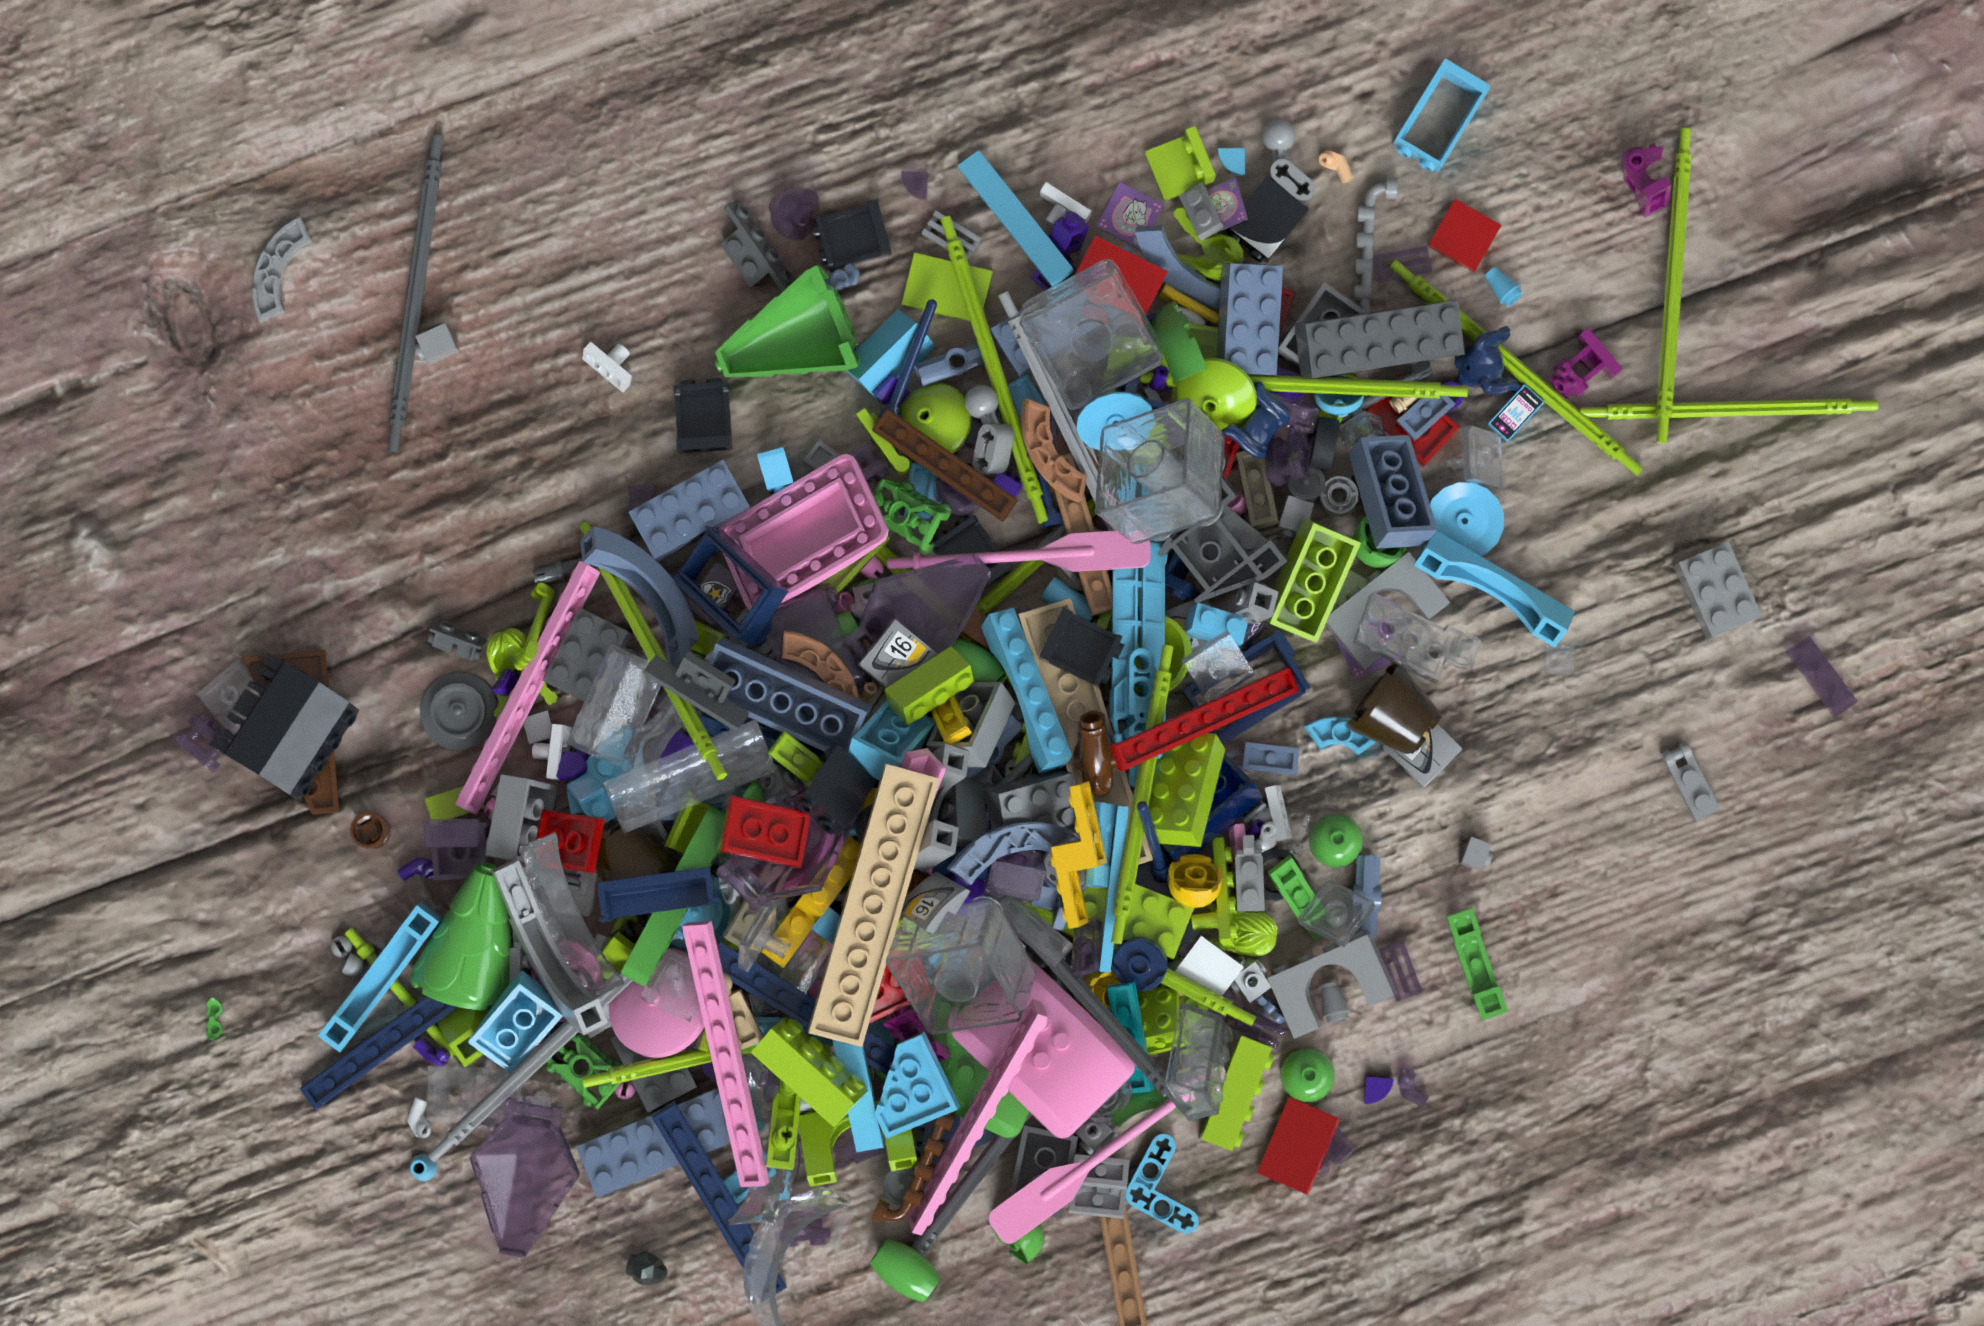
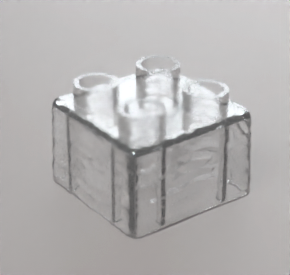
[1021,259,1163,410]
[1095,398,1225,544]
[886,896,1036,1035]

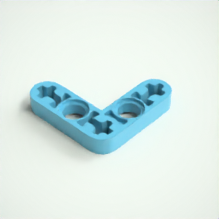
[1126,1134,1199,1234]

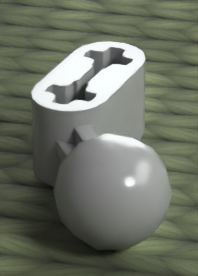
[1261,118,1315,204]
[964,385,1014,475]

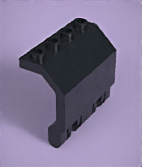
[209,653,359,802]

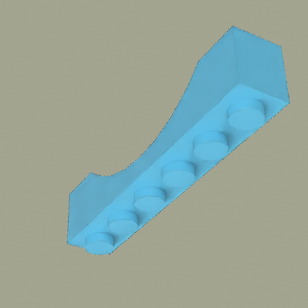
[1414,531,1575,647]
[981,608,1073,774]
[318,901,443,1052]

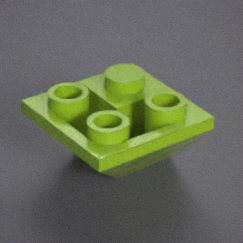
[437,1005,493,1067]

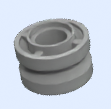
[1319,476,1358,517]

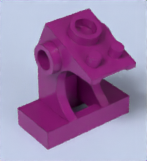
[1622,143,1671,218]
[1549,328,1623,399]
[882,1006,952,1068]

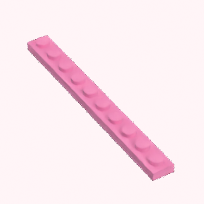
[455,561,601,815]
[682,921,770,1187]
[907,999,1048,1235]

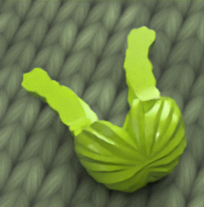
[1173,207,1244,281]
[486,628,558,718]
[1190,901,1278,957]

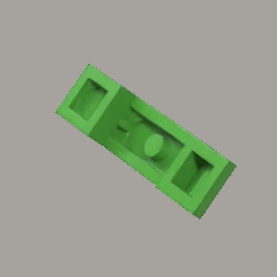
[1268,855,1337,942]
[1446,908,1508,1021]

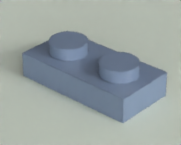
[1396,396,1455,442]
[1242,742,1300,776]

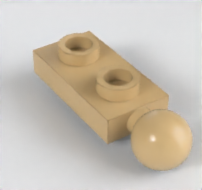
[723,973,764,1051]

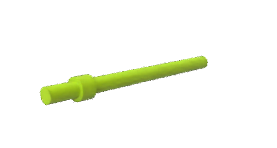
[344,927,455,1059]

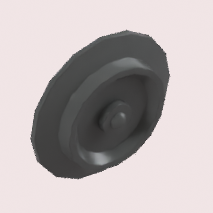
[420,673,498,750]

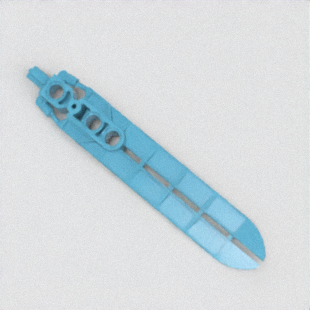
[1109,465,1166,787]

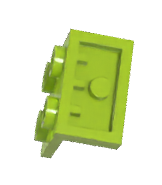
[1145,126,1216,201]
[1137,985,1191,1055]

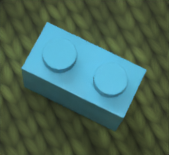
[1184,603,1248,650]

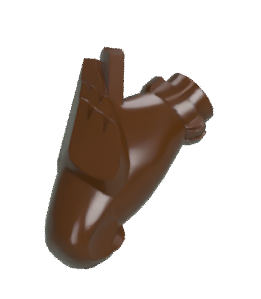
[1073,710,1117,796]

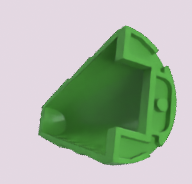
[715,265,861,377]
[410,863,513,1010]

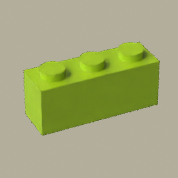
[885,646,974,726]

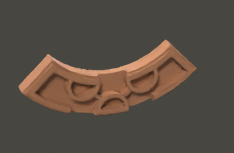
[1021,398,1087,503]
[782,630,860,699]

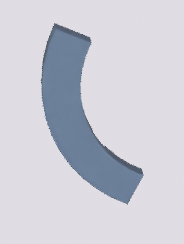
[1135,225,1221,311]
[947,821,1081,885]

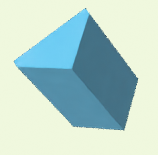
[847,309,936,403]

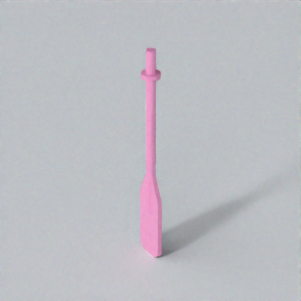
[887,529,1151,573]
[989,1070,1216,1244]

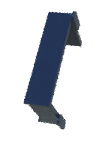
[671,526,789,646]
[1183,631,1311,745]
[597,867,721,923]

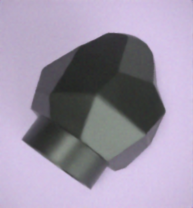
[626,1251,668,1285]

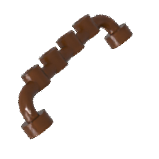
[871,1112,956,1224]

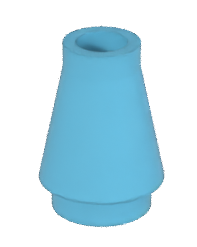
[1484,267,1523,307]
[410,1154,437,1181]

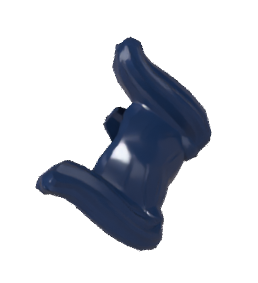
[1454,326,1520,395]
[1221,381,1290,459]

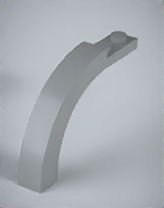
[492,859,608,1035]

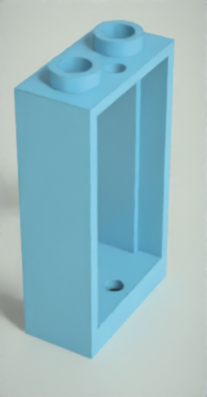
[1393,58,1491,173]

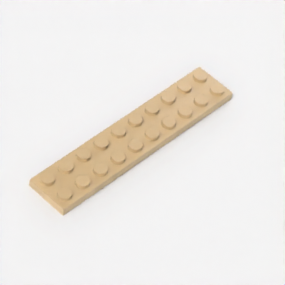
[1018,598,1153,865]
[808,763,940,1047]

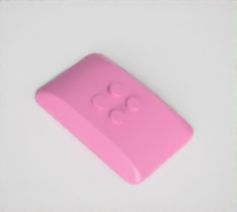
[719,454,888,610]
[951,958,1135,1138]

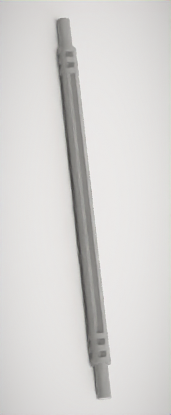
[998,291,1140,581]
[427,933,678,1162]

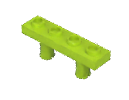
[1191,837,1239,950]
[765,1075,801,1170]

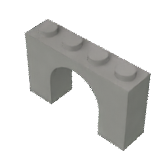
[1325,552,1450,672]
[914,744,970,873]
[1267,931,1397,1039]

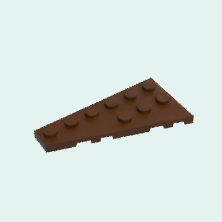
[243,650,340,815]

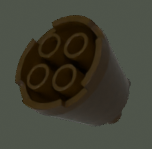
[1345,660,1442,754]
[595,816,679,882]

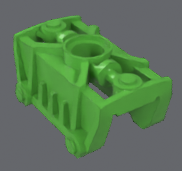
[873,478,952,555]
[544,1032,623,1109]

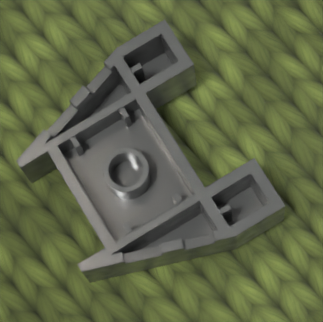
[1158,474,1290,603]

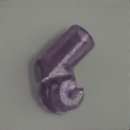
[1397,1068,1429,1108]

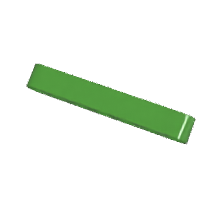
[621,806,726,987]

